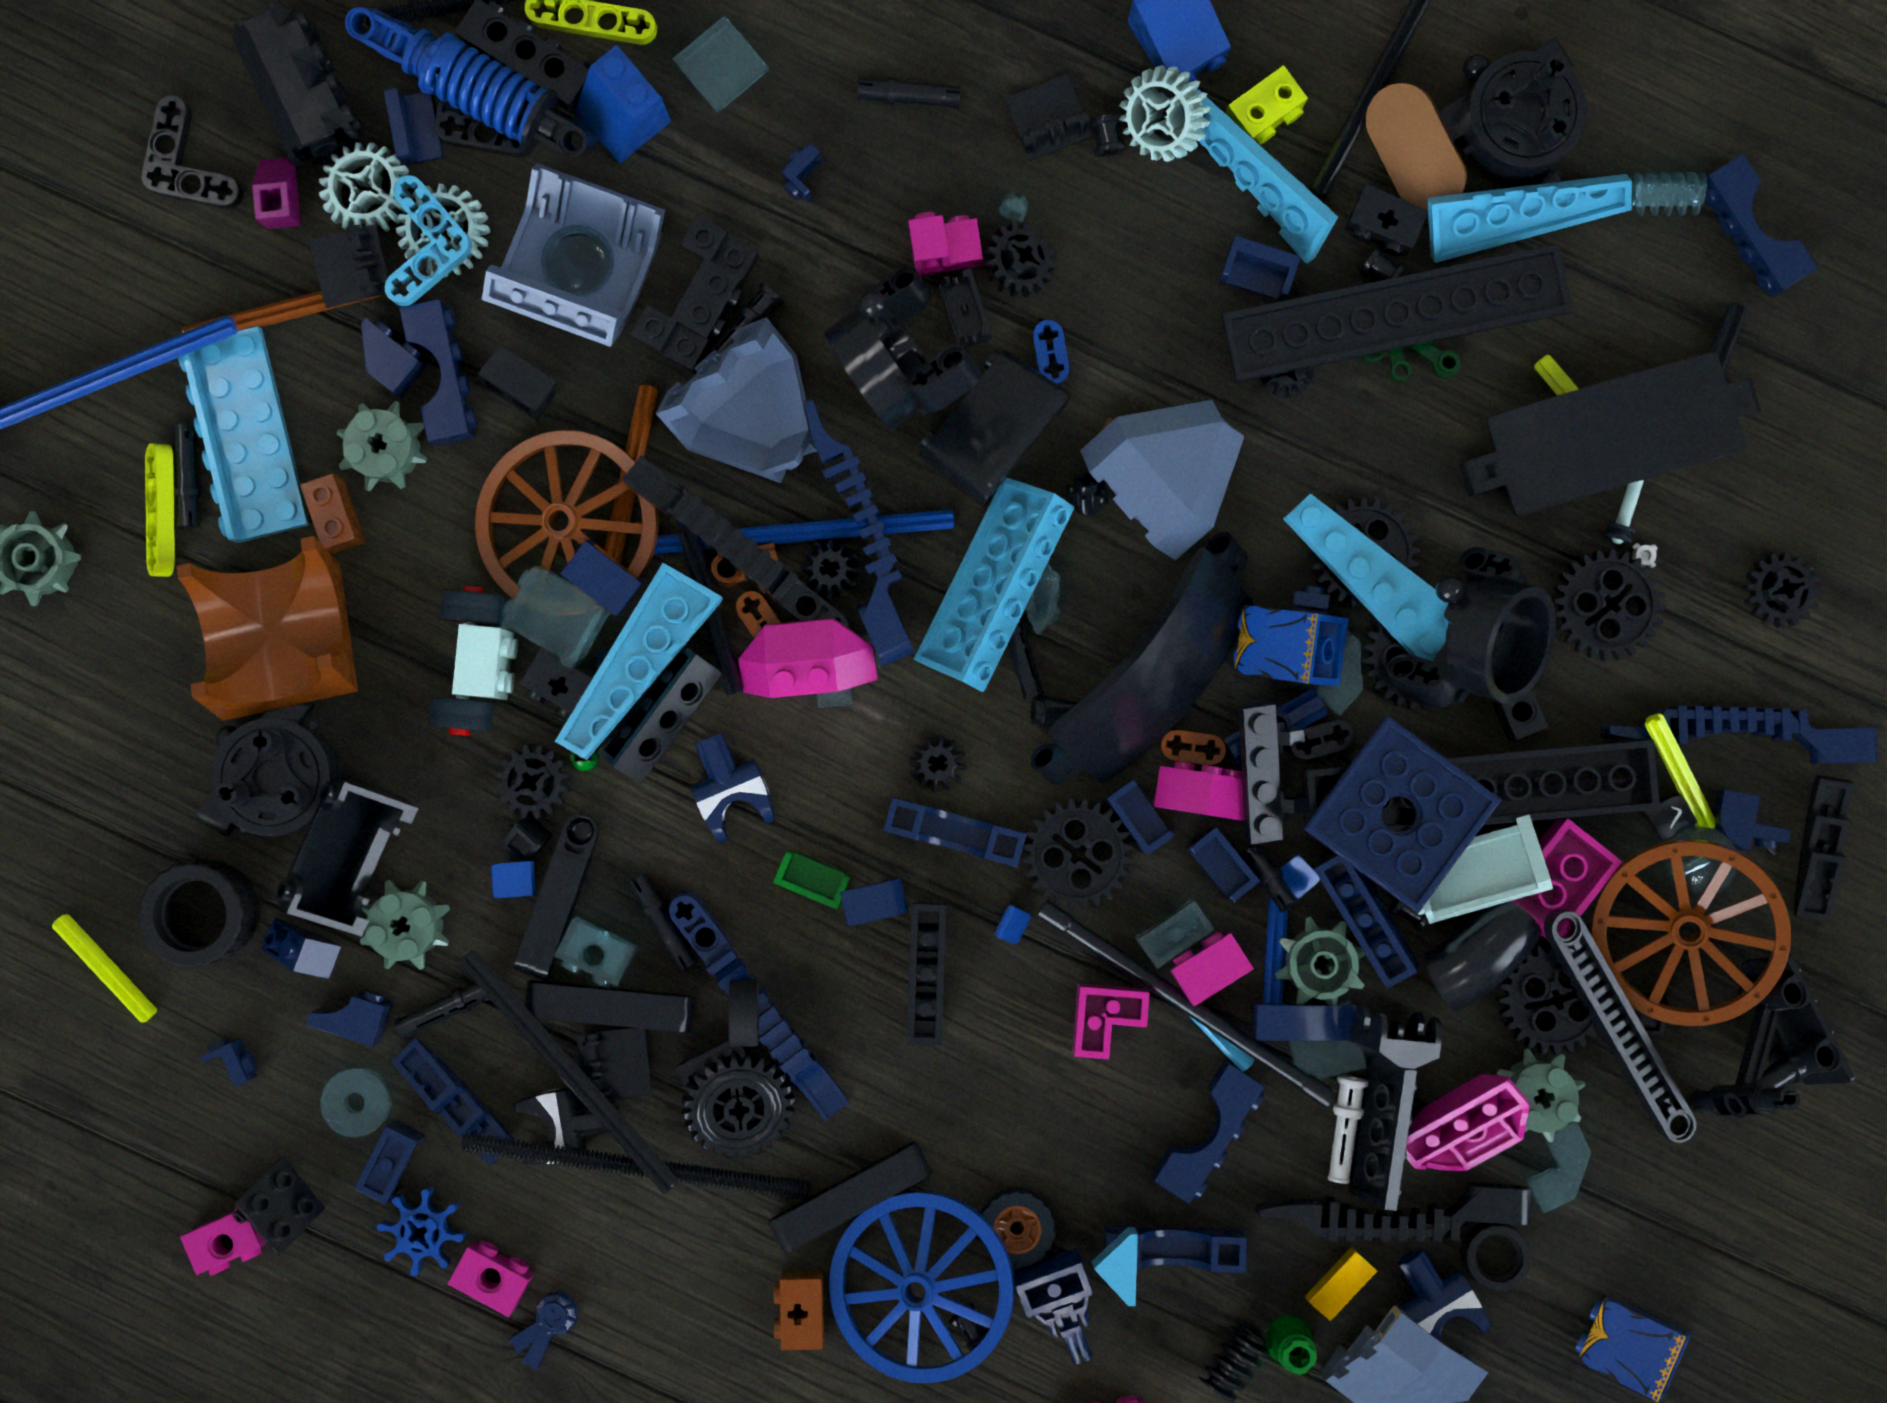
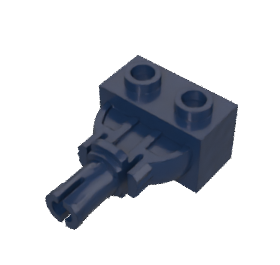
[1014,1247,1093,1364]

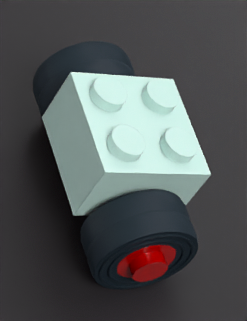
[428,586,518,736]

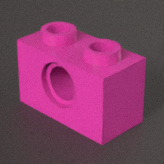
[180,1211,266,1276]
[448,1240,535,1318]

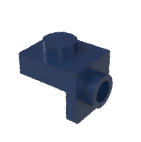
[782,143,822,203]
[1293,586,1330,615]
[200,1038,257,1087]

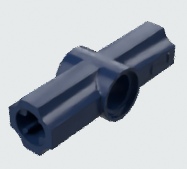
[1222,688,1328,765]

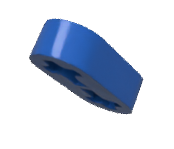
[1033,320,1069,385]

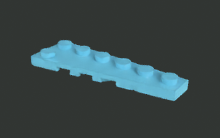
[1183,82,1338,264]
[1427,174,1632,263]
[1283,494,1449,661]
[555,563,723,760]

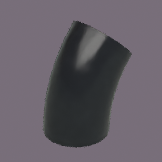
[1424,902,1542,1012]

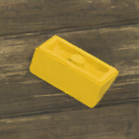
[1305,1246,1377,1321]

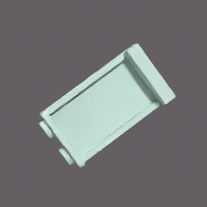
[1418,814,1553,924]

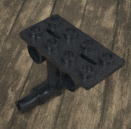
[1690,954,1855,1118]

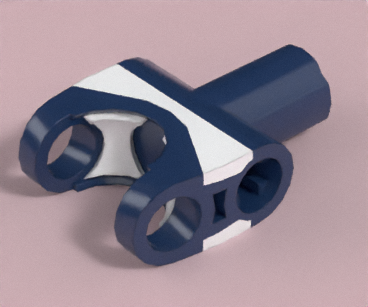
[691,733,775,844]
[1397,1248,1490,1343]

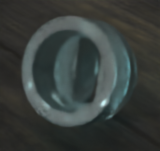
[999,192,1028,222]

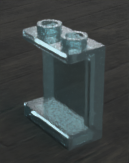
[500,566,610,669]

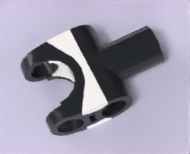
[513,1087,620,1164]

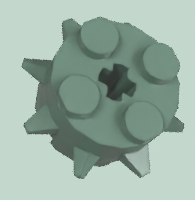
[337,401,427,492]
[0,511,81,606]
[360,880,450,970]
[1275,917,1366,1005]
[1496,1049,1585,1142]

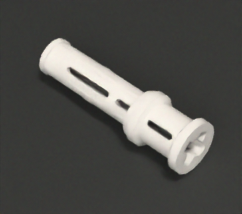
[1328,1075,1369,1184]

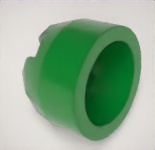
[570,750,599,771]

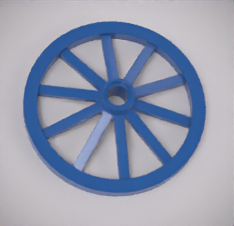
[829,1191,1015,1383]

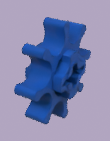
[377,1186,467,1276]

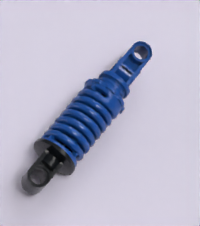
[345,7,597,157]

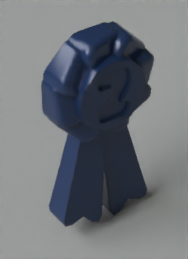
[508,1292,578,1371]

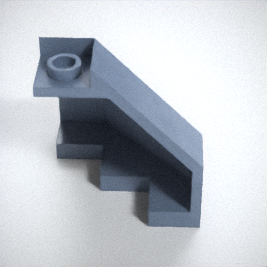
[656,317,817,483]
[1080,400,1245,560]
[1320,1305,1488,1403]

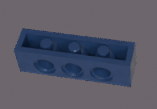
[1314,853,1420,989]

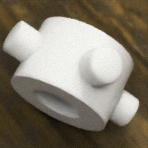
[1632,543,1658,568]

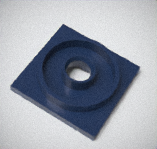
[1302,715,1502,913]

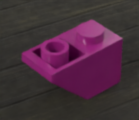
[252,157,301,229]

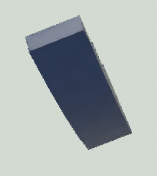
[391,1037,515,1164]

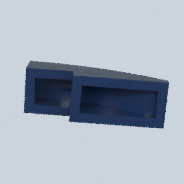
[1253,1002,1356,1041]

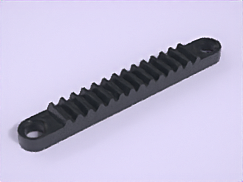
[1543,909,1696,1143]

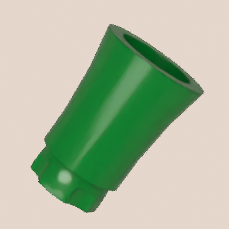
[1265,1316,1317,1375]

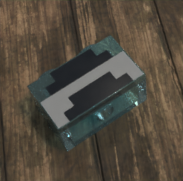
[1134,898,1215,969]

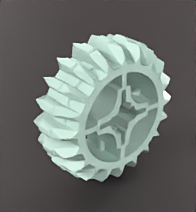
[1119,65,1211,162]
[319,142,413,232]
[396,183,490,277]

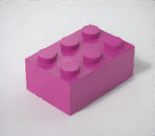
[1509,818,1623,941]

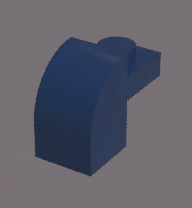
[1713,789,1791,851]
[840,877,909,926]

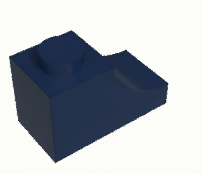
[306,990,393,1047]

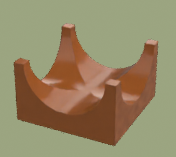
[176,536,358,721]

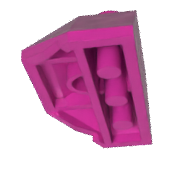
[738,618,878,698]
[1406,1074,1530,1171]

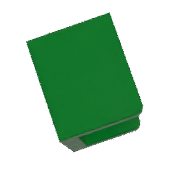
[773,850,852,909]

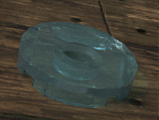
[320,1067,392,1138]

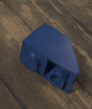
[361,318,426,398]
[262,918,341,979]

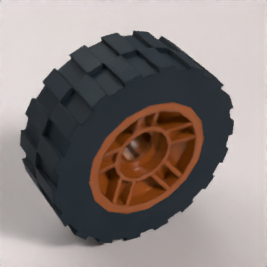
[980,1187,1055,1268]

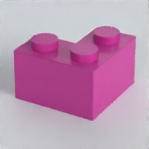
[908,212,983,276]
[1154,761,1244,821]
[1170,931,1254,1006]
[1072,983,1150,1060]

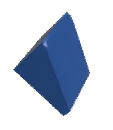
[1280,853,1320,899]
[491,861,536,898]
[994,904,1031,944]

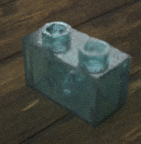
[554,917,639,988]

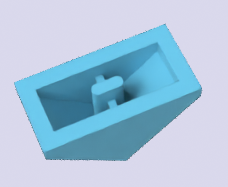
[1092,1227,1138,1306]

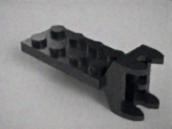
[1348,1006,1442,1211]

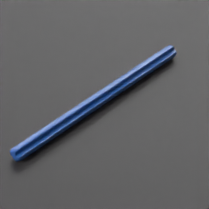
[0,316,238,429]
[654,510,954,555]

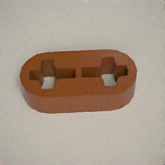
[736,591,781,639]
[1160,730,1226,765]

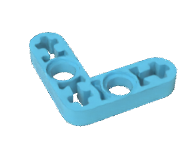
[385,175,472,306]

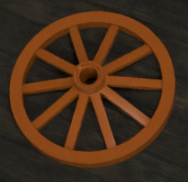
[475,430,659,616]
[1592,839,1791,1026]

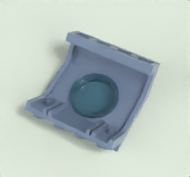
[482,163,665,347]

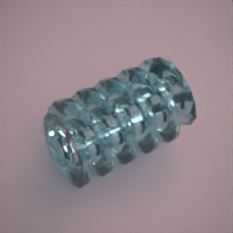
[1630,172,1707,216]

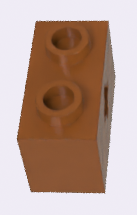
[300,473,366,554]
[773,1272,825,1350]

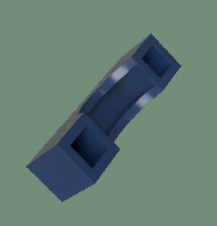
[1698,154,1818,297]
[399,299,478,446]
[883,797,1027,867]
[1151,1060,1264,1204]
[1103,1225,1247,1273]

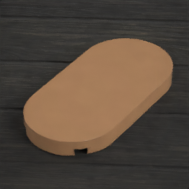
[1366,83,1467,210]

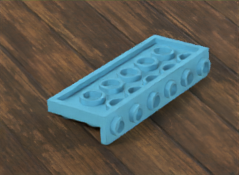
[178,326,311,543]
[913,477,1074,692]

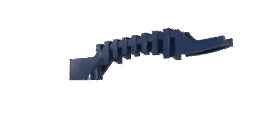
[805,399,915,666]
[1601,706,1878,764]
[669,889,850,1122]

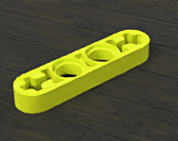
[525,0,657,45]
[145,443,175,577]

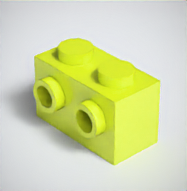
[1225,65,1308,145]

